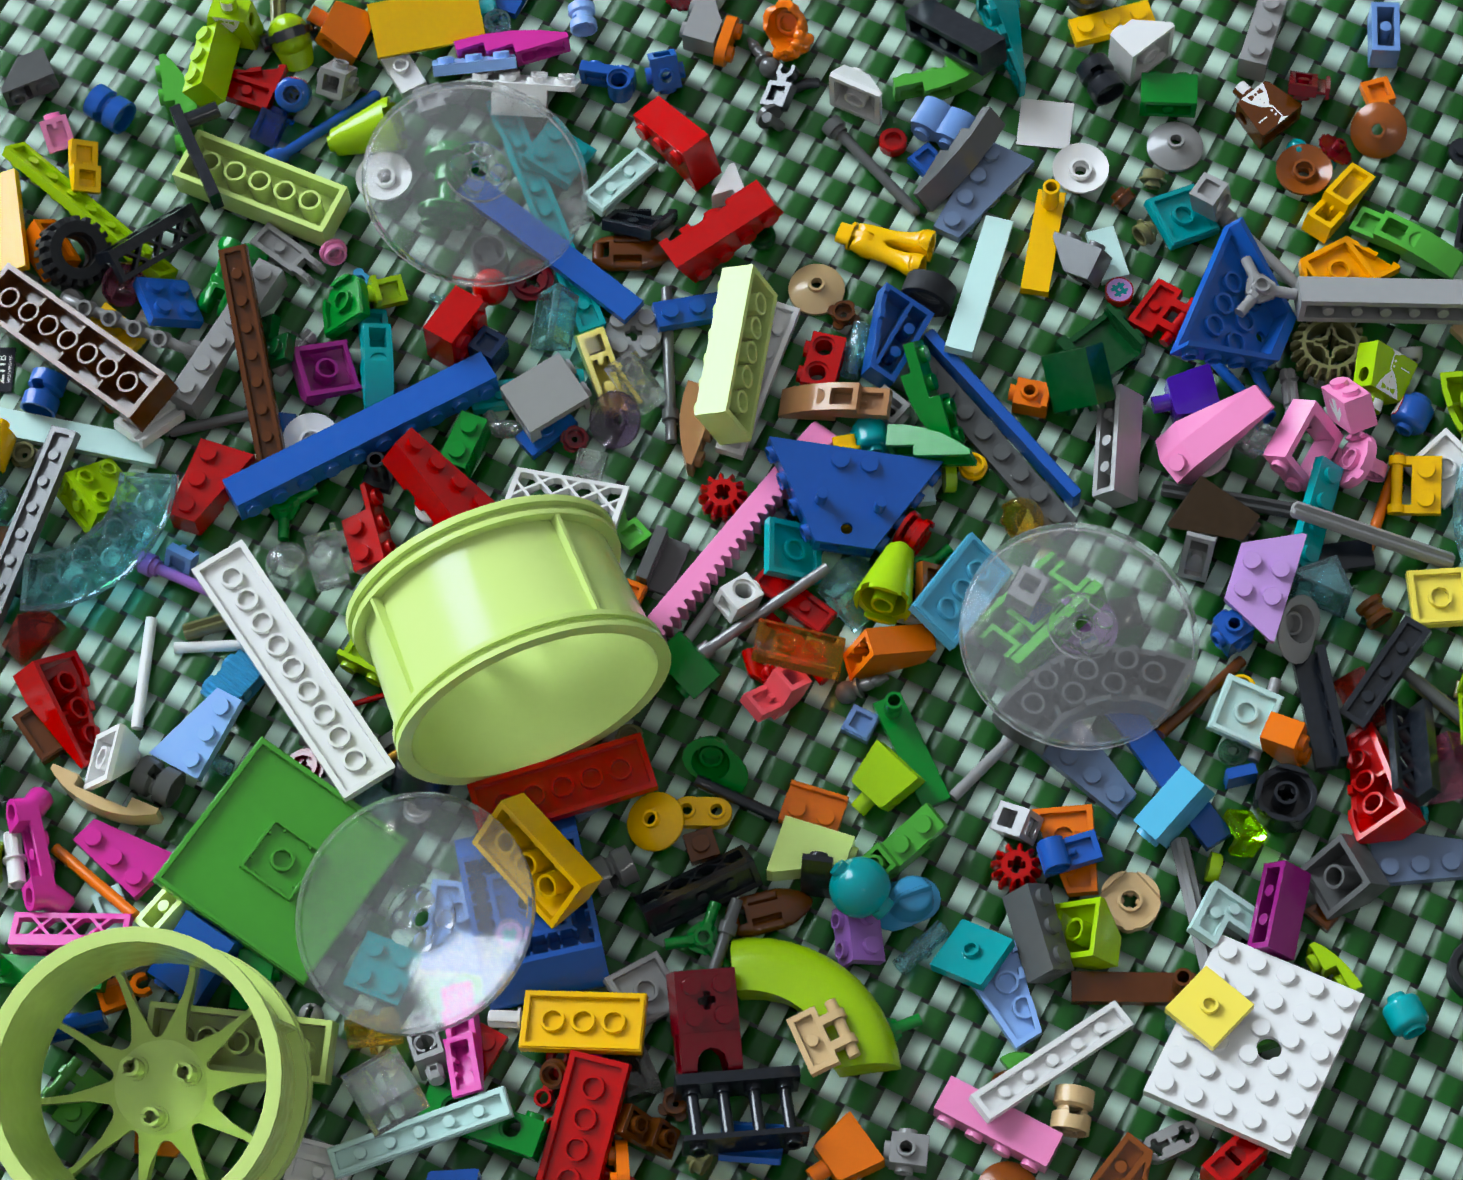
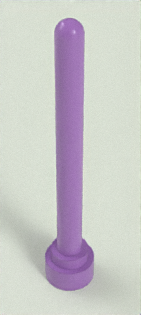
[137,551,208,597]

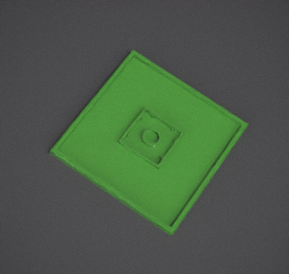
[152,736,409,987]

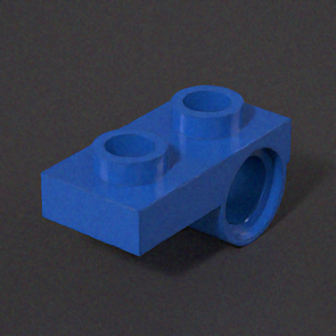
[579,60,637,103]
[1036,829,1104,878]

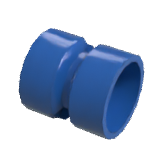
[83,84,136,134]
[20,367,68,418]

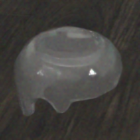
[264,542,311,589]

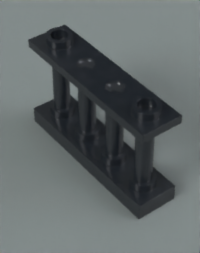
[673,1065,810,1158]

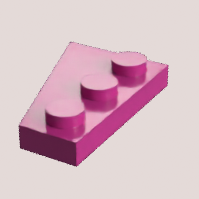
[73,818,172,901]

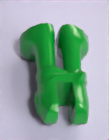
[198,236,269,317]

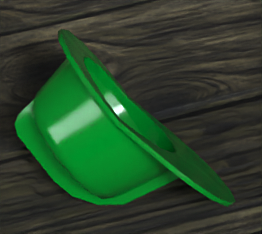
[682,735,749,793]

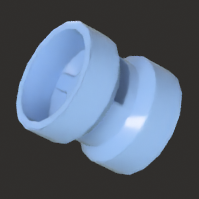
[568,0,598,37]

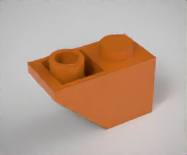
[1260,711,1312,767]

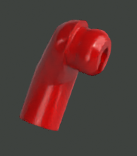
[741,648,777,684]

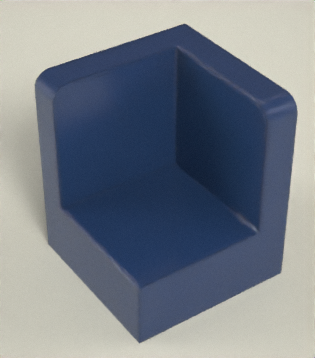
[468,325,510,373]

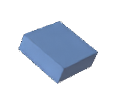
[841,704,879,745]

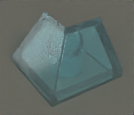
[816,556,872,633]

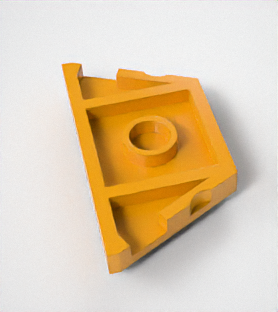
[1298,236,1401,278]

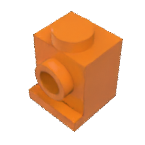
[1007,377,1050,419]

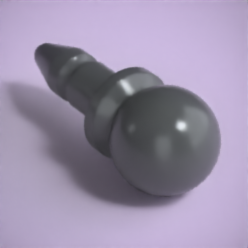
[747,37,780,79]
[835,674,889,704]

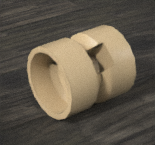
[1050,1084,1095,1138]

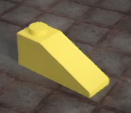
[573,326,633,418]

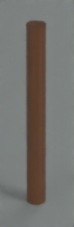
[1156,656,1247,739]

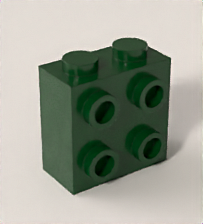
[1041,342,1116,416]

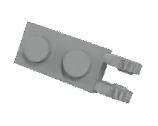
[249,222,327,287]

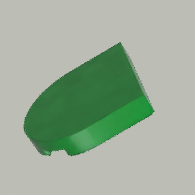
[323,273,370,340]

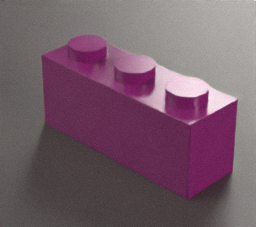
[1247,860,1312,961]

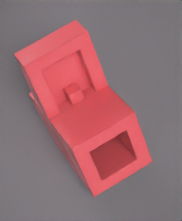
[740,660,813,723]

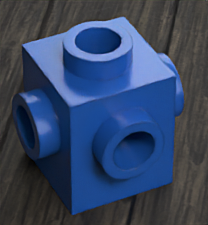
[644,49,686,94]
[1210,609,1255,658]

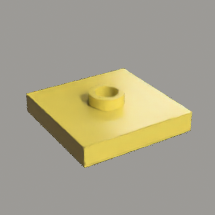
[1405,567,1463,628]
[1165,966,1254,1052]

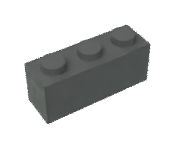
[1002,883,1074,984]

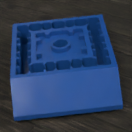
[456,816,609,1010]

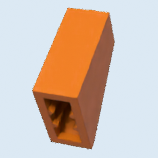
[842,624,937,681]

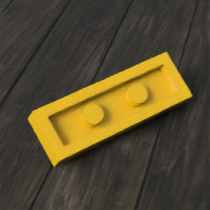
[1068,0,1155,48]

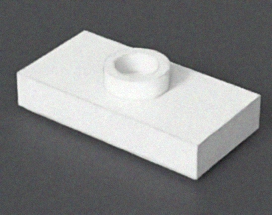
[379,54,427,99]

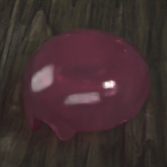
[102,262,145,307]

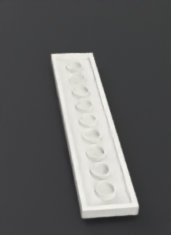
[191,539,396,803]

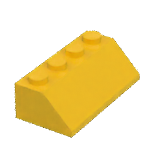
[473,792,603,929]

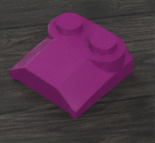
[291,339,362,406]

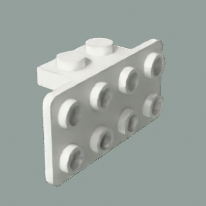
[465,69,581,119]

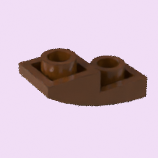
[614,1103,681,1160]

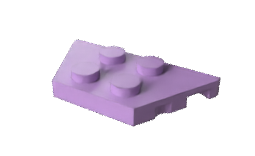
[1224,533,1307,644]

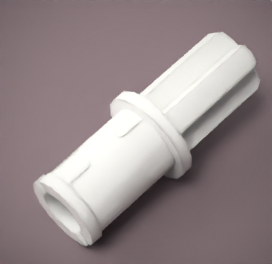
[2,831,27,890]
[487,1007,523,1032]

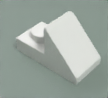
[712,163,744,209]

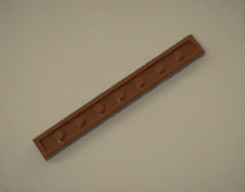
[218,244,285,462]

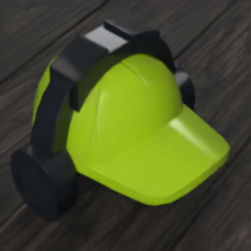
[259,13,319,72]

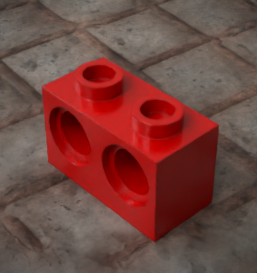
[796,331,847,385]
[1199,1135,1268,1180]

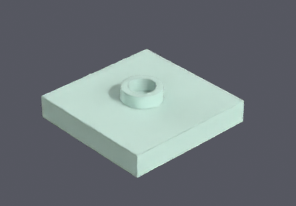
[1206,673,1284,753]

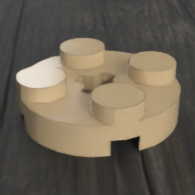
[1100,871,1161,934]

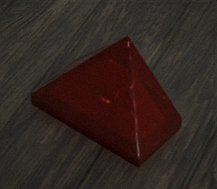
[2,607,66,667]

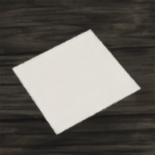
[1016,98,1074,149]

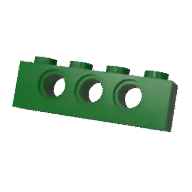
[418,1082,550,1163]

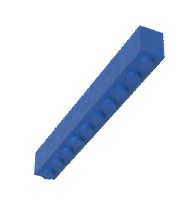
[222,351,500,520]

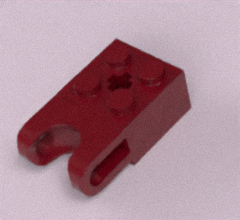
[666,967,743,1074]

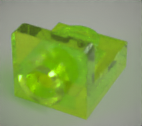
[1222,808,1268,858]

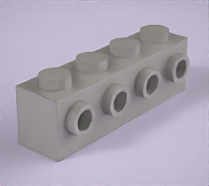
[1092,384,1144,509]

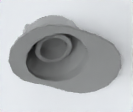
[1276,595,1320,664]

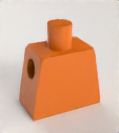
[306,1,371,66]
[805,1111,885,1180]

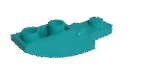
[358,309,394,409]

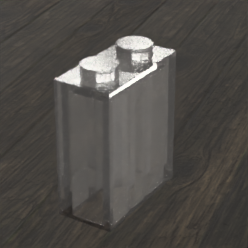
[340,1045,430,1138]

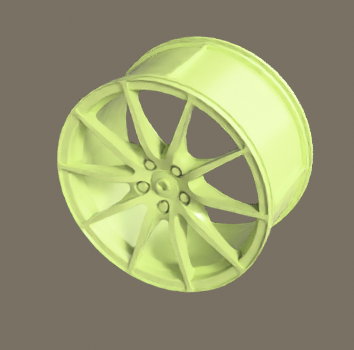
[345,494,671,785]
[0,926,313,1180]

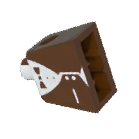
[1233,81,1302,150]

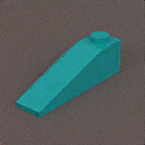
[976,0,1026,97]

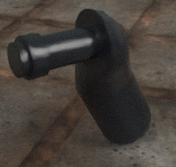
[794,77,821,94]

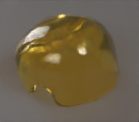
[1000,497,1044,542]

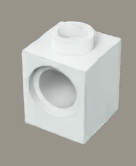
[713,572,764,624]

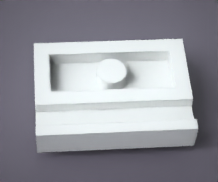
[113,400,185,449]
[283,1138,351,1180]

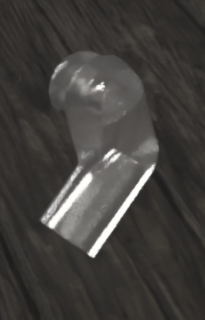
[482,410,523,439]

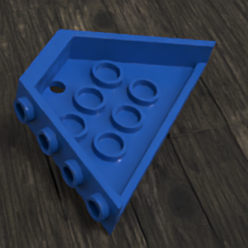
[1169,217,1297,372]
[765,436,943,558]

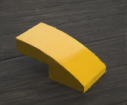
[68,138,101,195]

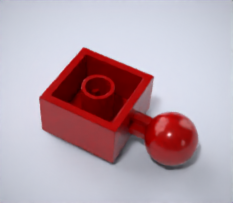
[423,269,509,367]

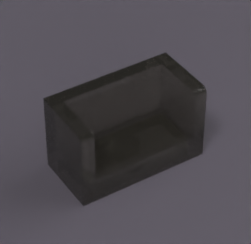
[606,1045,663,1104]

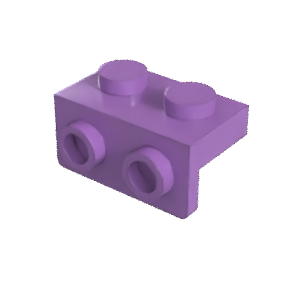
[831,908,886,968]

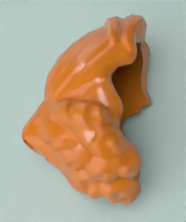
[763,0,814,62]

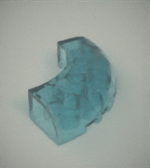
[20,472,179,612]

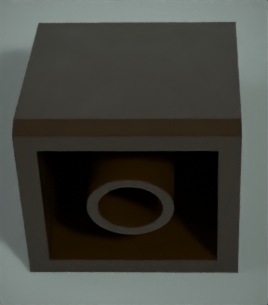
[1167,476,1261,540]

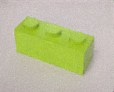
[182,21,241,107]

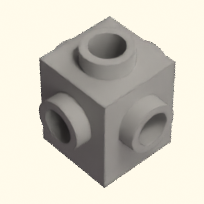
[316,59,359,101]
[883,1128,930,1176]

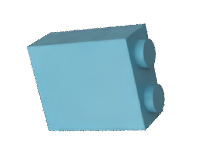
[1133,765,1215,849]

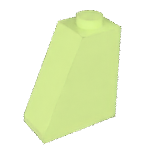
[766,815,859,882]

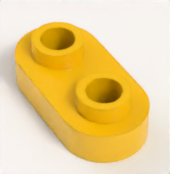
[677,796,732,830]

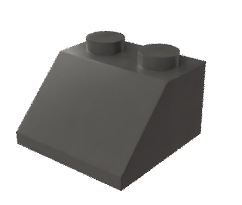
[1300,833,1391,920]

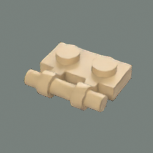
[786,998,861,1078]

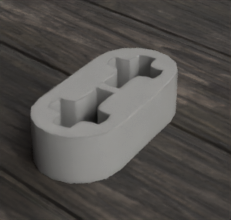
[1143,1120,1199,1165]

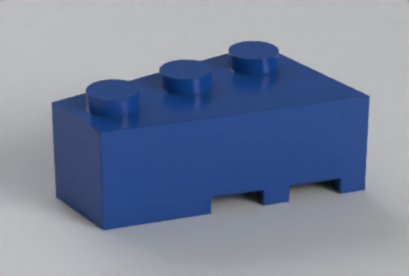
[860,282,935,388]

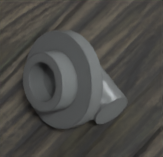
[756,104,785,132]

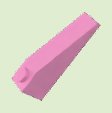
[1155,385,1275,485]

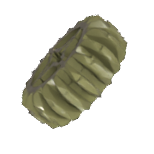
[1290,322,1368,385]

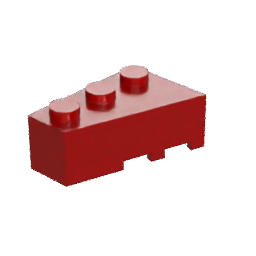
[633,96,722,192]
[167,438,257,536]

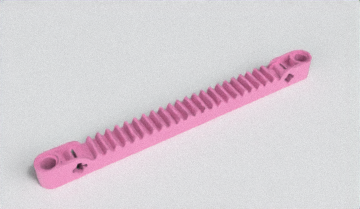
[647,421,837,642]

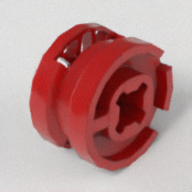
[892,510,935,557]

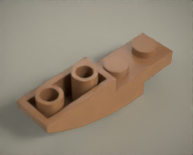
[679,376,713,477]
[778,382,893,421]

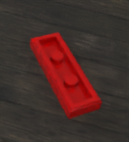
[753,568,838,638]

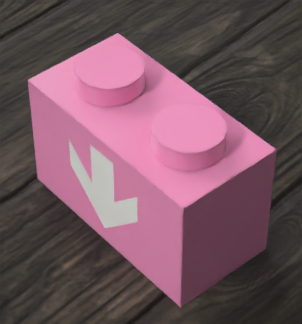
[1321,377,1378,435]

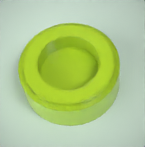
[942,466,958,493]
[1204,851,1223,883]

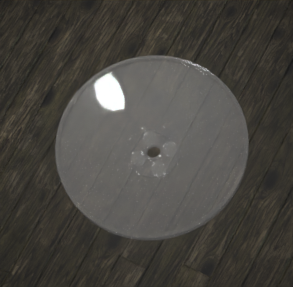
[361,80,589,287]
[959,522,1199,751]
[295,792,536,1036]

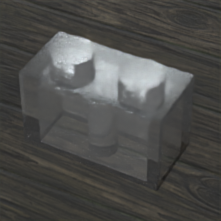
[604,350,668,416]

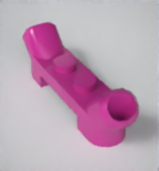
[6,787,75,913]

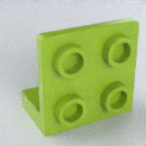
[56,458,143,536]

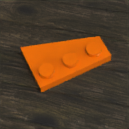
[1032,804,1099,897]

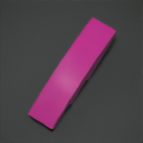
[453,30,571,67]
[442,982,484,1099]

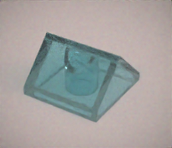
[529,283,579,351]
[1289,555,1354,619]

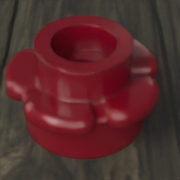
[560,425,589,453]

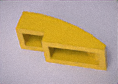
[1301,162,1376,244]

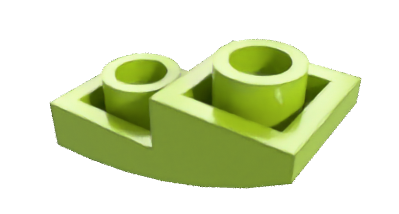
[1305,942,1363,992]

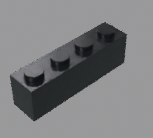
[905,0,1007,76]

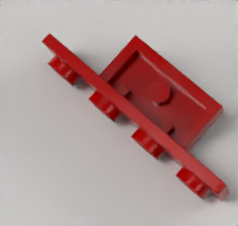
[341,482,397,575]

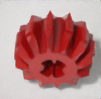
[698,472,748,524]
[990,843,1042,893]

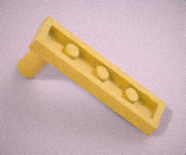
[1020,179,1066,297]

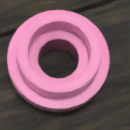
[319,238,347,266]

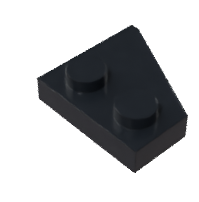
[602,209,678,241]

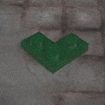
[261,313,296,370]

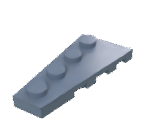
[933,143,1035,243]
[1032,722,1137,819]
[1368,833,1463,886]

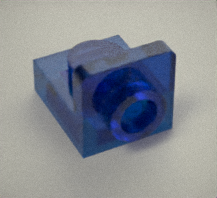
[249,105,295,149]

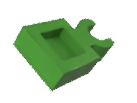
[616,510,653,557]

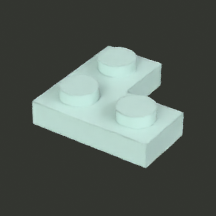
[1186,880,1255,948]

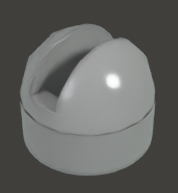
[1399,346,1423,364]
[298,1003,324,1019]

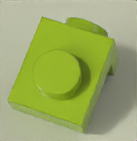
[367,274,408,309]

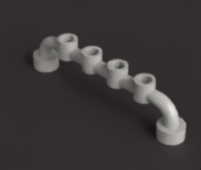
[60,289,202,361]

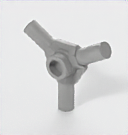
[1235,256,1298,318]

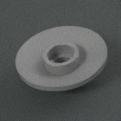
[1147,122,1203,172]

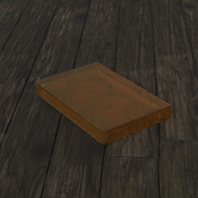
[751,618,846,681]

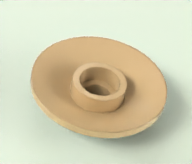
[788,264,845,316]

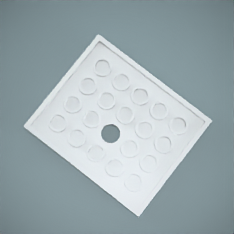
[1143,935,1365,1159]

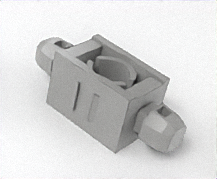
[404,1014,448,1086]

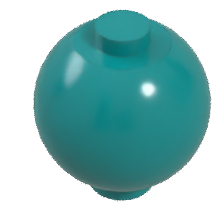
[829,857,894,920]

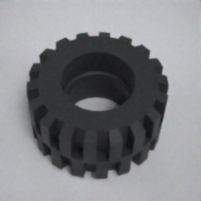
[34,215,112,290]

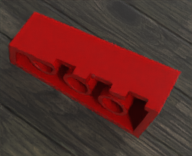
[658,179,784,283]
[382,427,495,526]

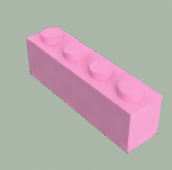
[933,1075,1064,1174]

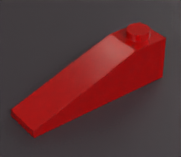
[13,650,100,769]
[1346,722,1426,844]

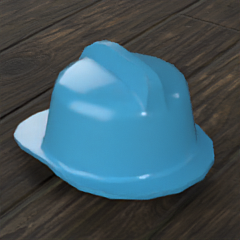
[880,875,941,931]

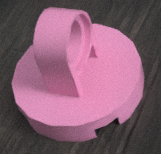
[1331,431,1388,489]

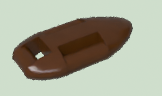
[592,235,670,272]
[725,888,813,937]

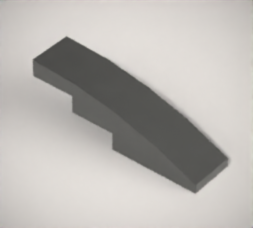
[913,107,1006,212]

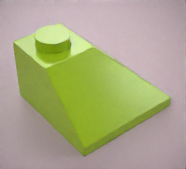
[1055,896,1122,970]

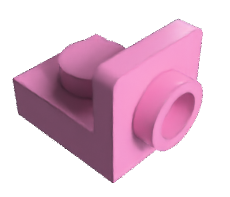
[39,111,74,155]

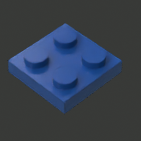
[132,277,204,329]

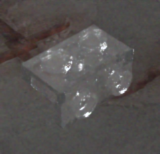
[303,522,354,593]

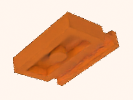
[778,779,849,831]

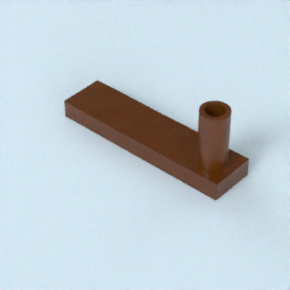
[1071,968,1196,1006]

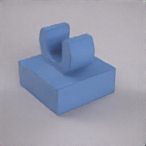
[164,542,200,577]

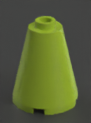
[327,96,407,156]
[853,541,914,625]

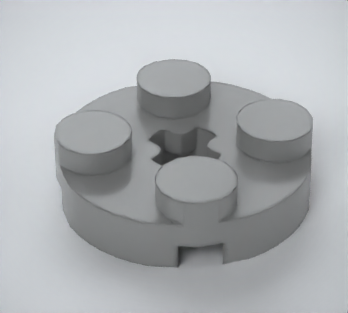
[605,309,662,364]

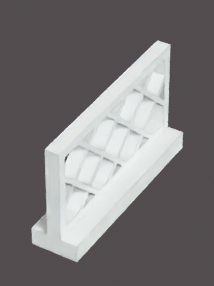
[501,467,630,529]

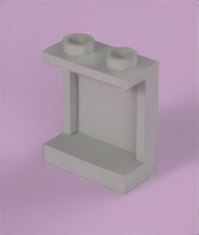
[500,352,592,443]

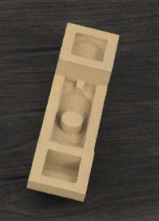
[50,763,164,825]

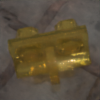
[344,1008,404,1055]

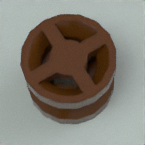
[1355,593,1394,630]

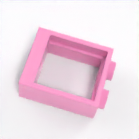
[1262,399,1344,492]

